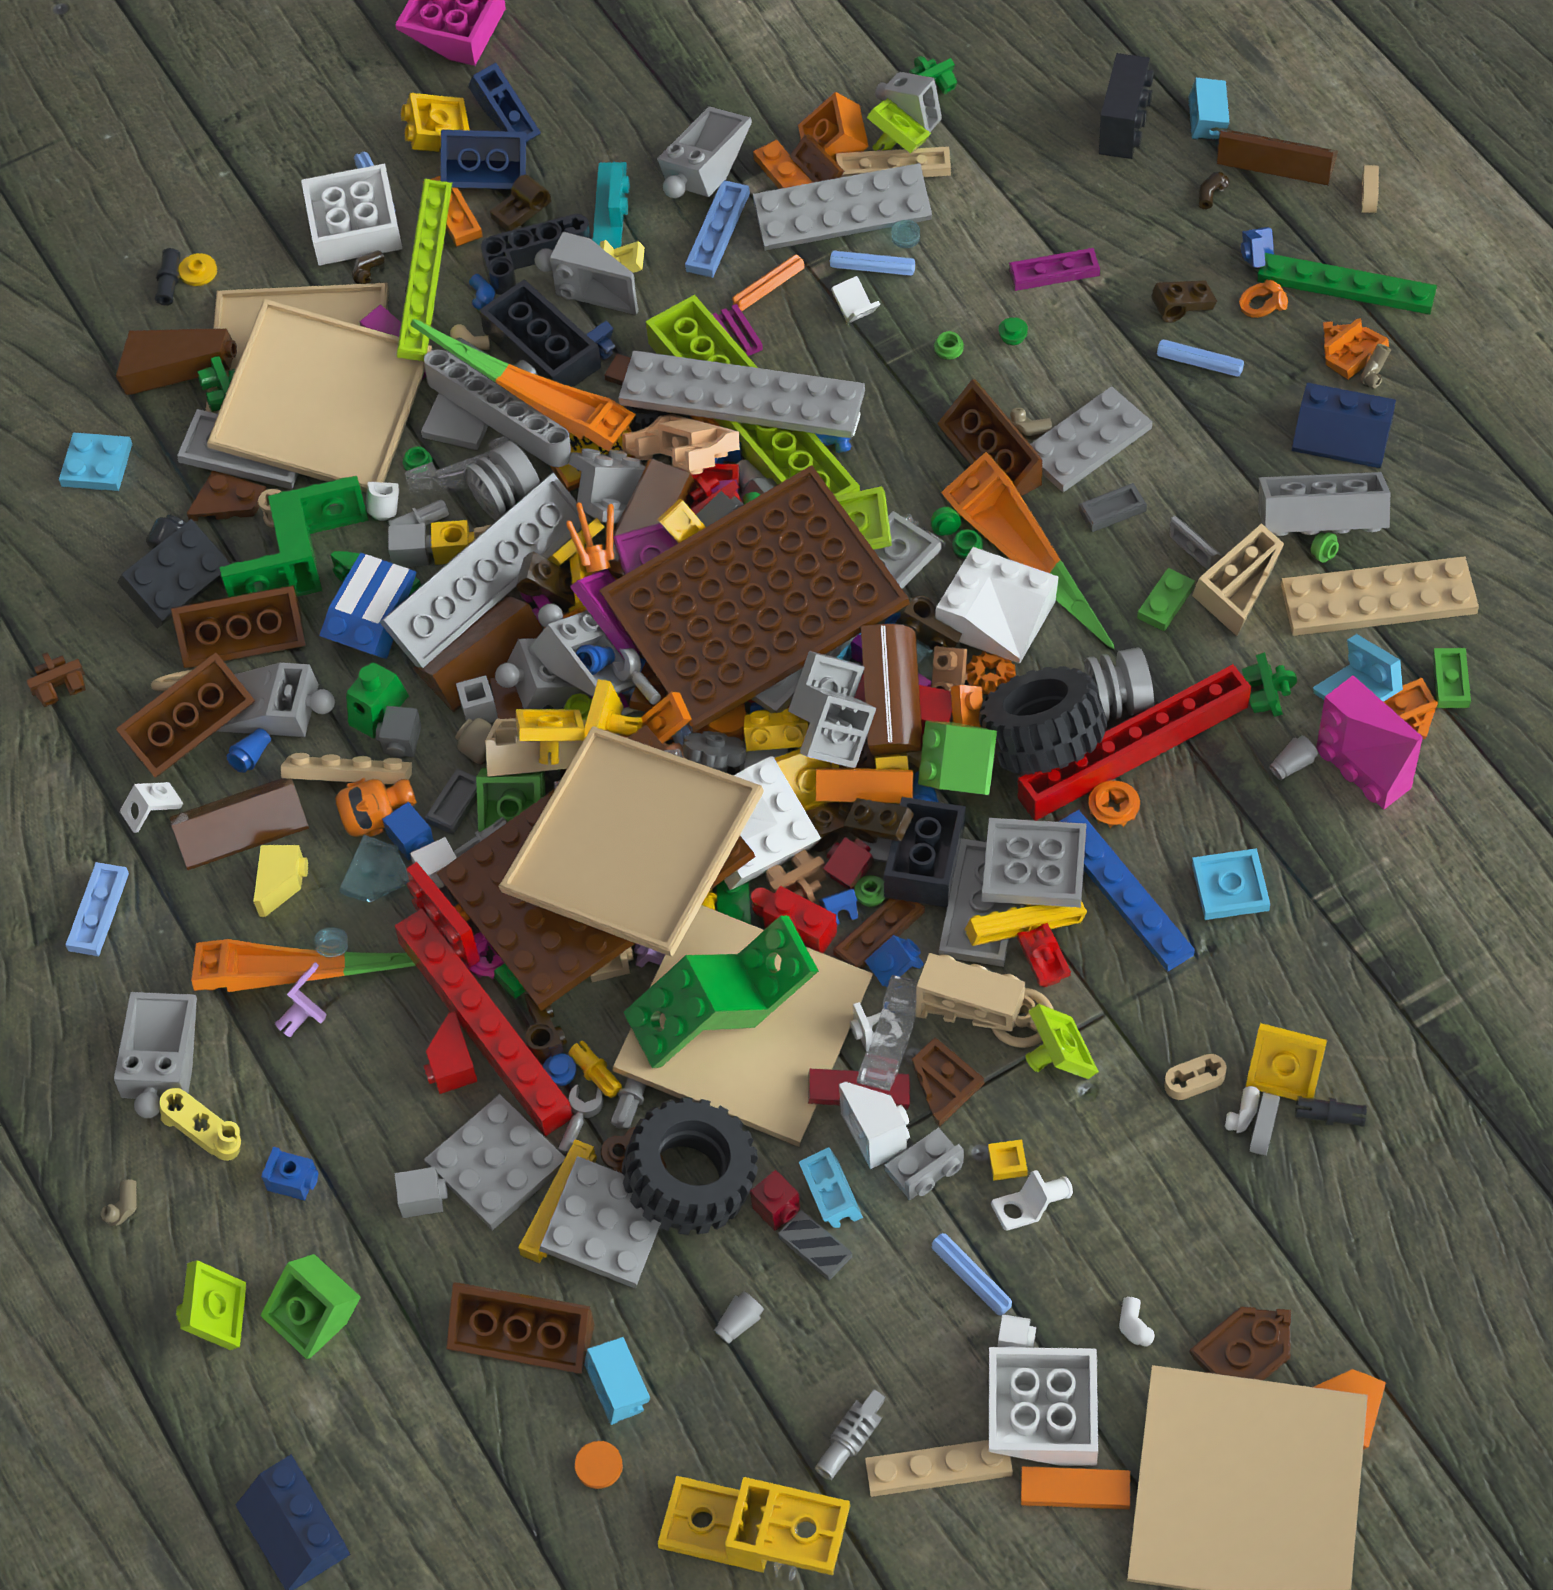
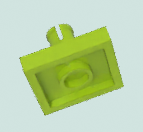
[867,98,931,154]
[835,486,892,550]
[1025,1004,1099,1079]
[176,1260,246,1350]

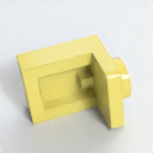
[600,240,644,273]

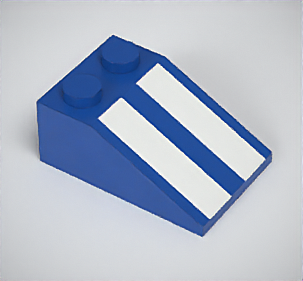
[319,552,417,659]

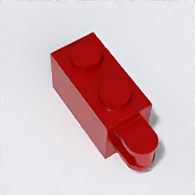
[751,886,837,953]

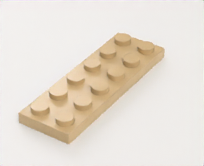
[1281,556,1479,636]

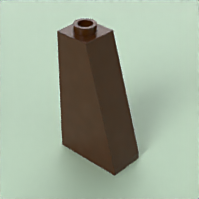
[116,328,237,394]

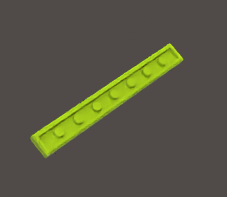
[397,179,452,361]

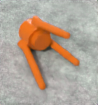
[566,502,615,573]

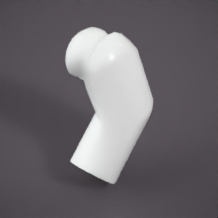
[1225,1086,1260,1133]
[1119,1297,1154,1347]

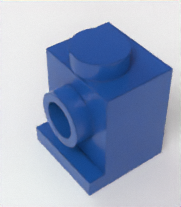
[261,1147,318,1200]

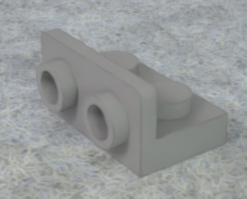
[885,1128,964,1200]

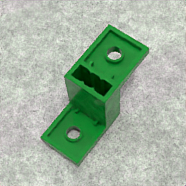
[220,476,369,597]
[623,916,819,1068]

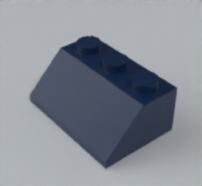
[441,130,526,189]
[1292,383,1396,468]
[236,1455,350,1590]

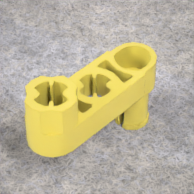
[159,1088,241,1161]

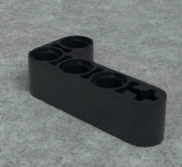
[481,214,591,295]

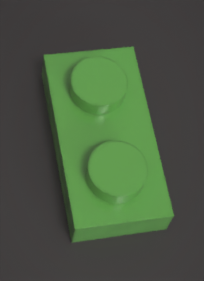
[1137,568,1195,631]
[1433,648,1471,708]

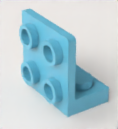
[1313,634,1403,702]

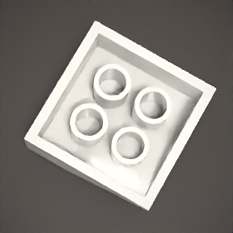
[301,164,403,265]
[935,547,1058,663]
[724,756,821,890]
[989,1347,1098,1466]

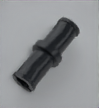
[155,248,181,306]
[1295,1096,1367,1127]

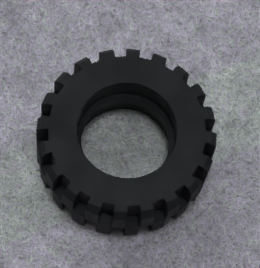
[979,666,1107,774]
[622,1097,758,1235]

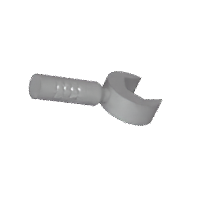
[613,648,661,704]
[558,1084,603,1156]

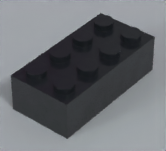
[479,279,601,387]

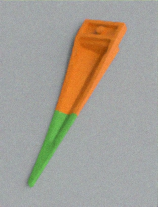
[410,319,636,451]
[941,452,1114,649]
[191,939,416,992]

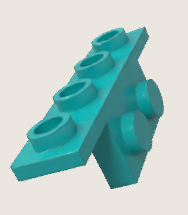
[593,162,630,249]

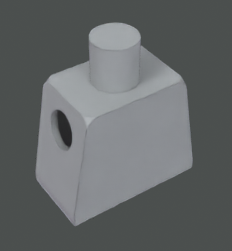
[875,72,942,132]

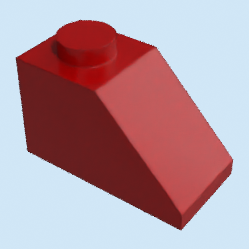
[423,1011,478,1094]

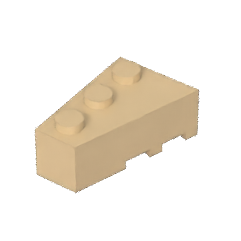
[1192,523,1284,636]
[485,719,586,777]
[916,953,1025,1031]

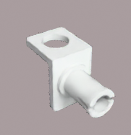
[991,1170,1073,1231]

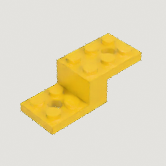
[658,1476,850,1575]

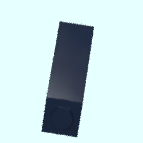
[468,63,541,142]

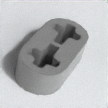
[1249,1092,1280,1156]

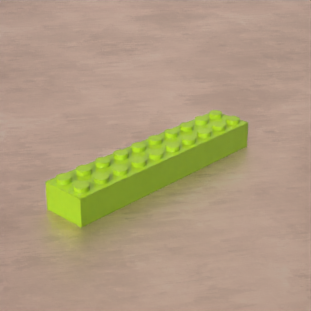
[645,295,860,496]

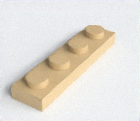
[836,147,951,178]
[281,753,412,784]
[865,1440,1013,1497]

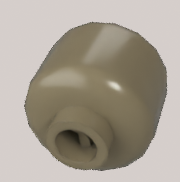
[455,718,493,764]

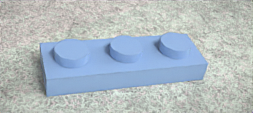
[66,862,129,956]

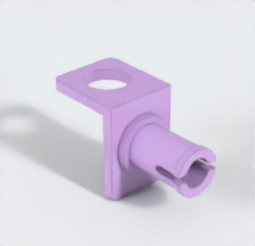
[275,962,327,1037]

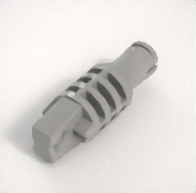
[815,1389,885,1480]

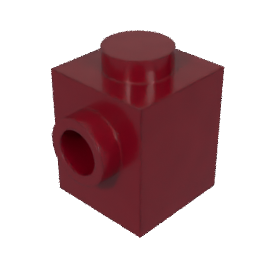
[823,837,874,890]
[750,1170,800,1231]

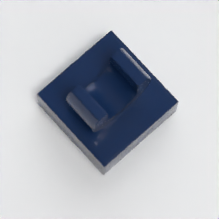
[586,320,615,360]

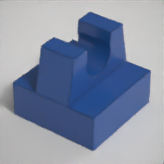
[818,889,858,925]

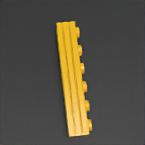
[965,901,1087,946]
[518,1139,597,1263]

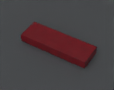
[808,1068,910,1110]

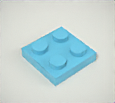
[59,432,132,491]
[1192,848,1270,920]

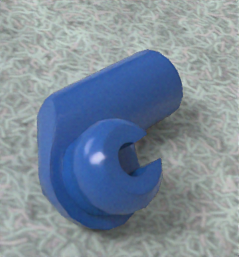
[469,274,495,310]
[815,433,851,453]

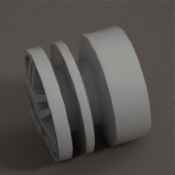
[464,441,540,520]
[1084,647,1154,721]

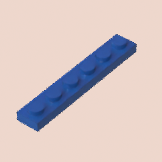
[1059,810,1195,972]

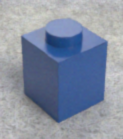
[382,802,434,861]

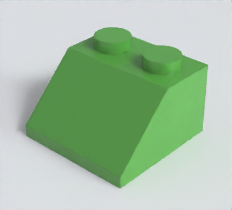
[918,721,997,795]
[476,768,546,832]
[260,1254,361,1359]

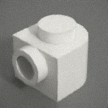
[366,482,399,521]
[998,1314,1036,1348]

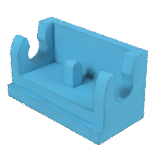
[1188,78,1230,139]
[799,1147,863,1228]
[584,1337,650,1425]

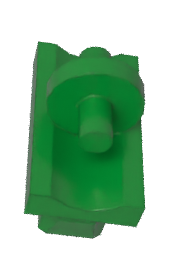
[909,56,957,94]
[197,356,236,412]
[1242,652,1297,717]

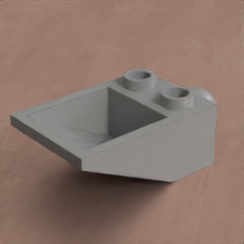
[657,106,752,198]
[535,232,638,315]
[530,604,636,696]
[495,639,591,709]
[217,663,335,737]
[114,992,197,1118]

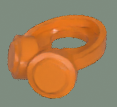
[1239,280,1288,318]

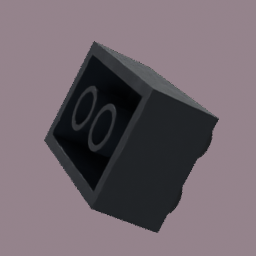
[1099,53,1154,159]
[117,519,230,629]
[884,797,966,907]

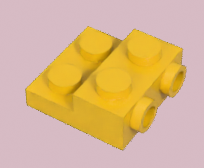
[401,93,470,152]
[744,708,810,752]

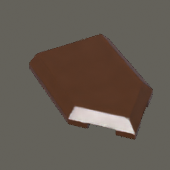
[1189,1307,1291,1381]

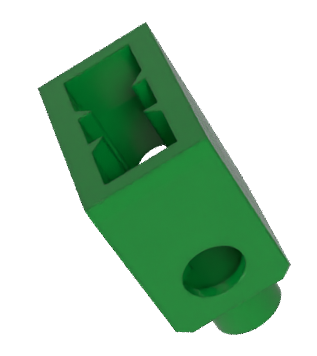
[346,662,409,739]

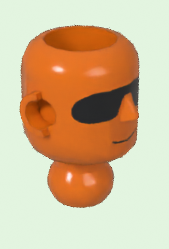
[335,778,417,838]

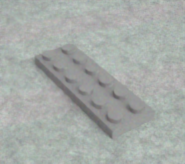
[753,163,932,251]

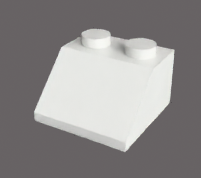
[839,1082,910,1169]

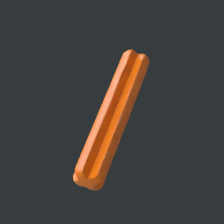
[732,254,804,311]

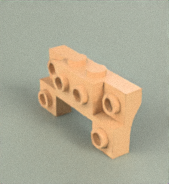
[622,414,740,474]

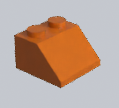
[798,92,869,163]

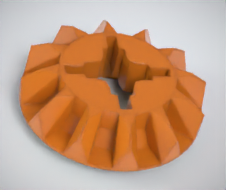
[966,651,1016,695]
[1089,780,1140,828]

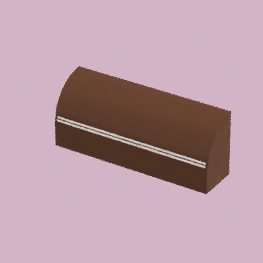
[861,624,923,756]

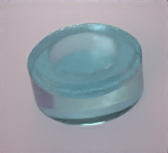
[891,220,920,248]
[315,927,348,957]

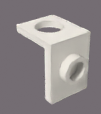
[831,276,880,324]
[120,782,183,833]
[850,1002,903,1052]

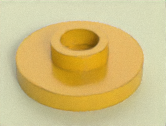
[178,253,217,286]

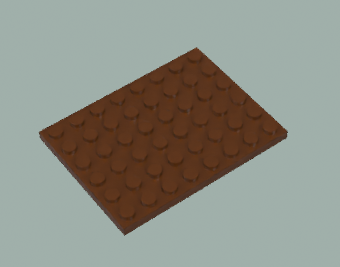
[599,465,910,733]
[436,725,755,1011]

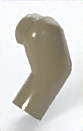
[1361,344,1391,389]
[1010,408,1052,436]
[101,1180,137,1226]

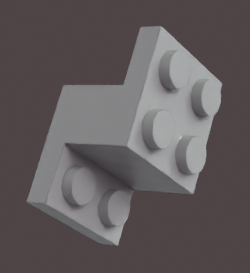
[569,449,645,523]
[788,651,876,768]

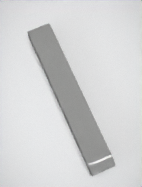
[424,350,571,467]

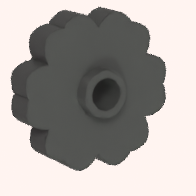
[682,731,747,773]

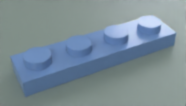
[685,181,750,278]

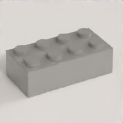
[1258,472,1390,536]

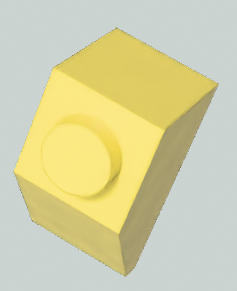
[254,845,308,917]

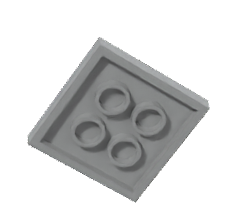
[982,818,1086,908]
[424,1094,565,1231]
[539,1156,660,1288]

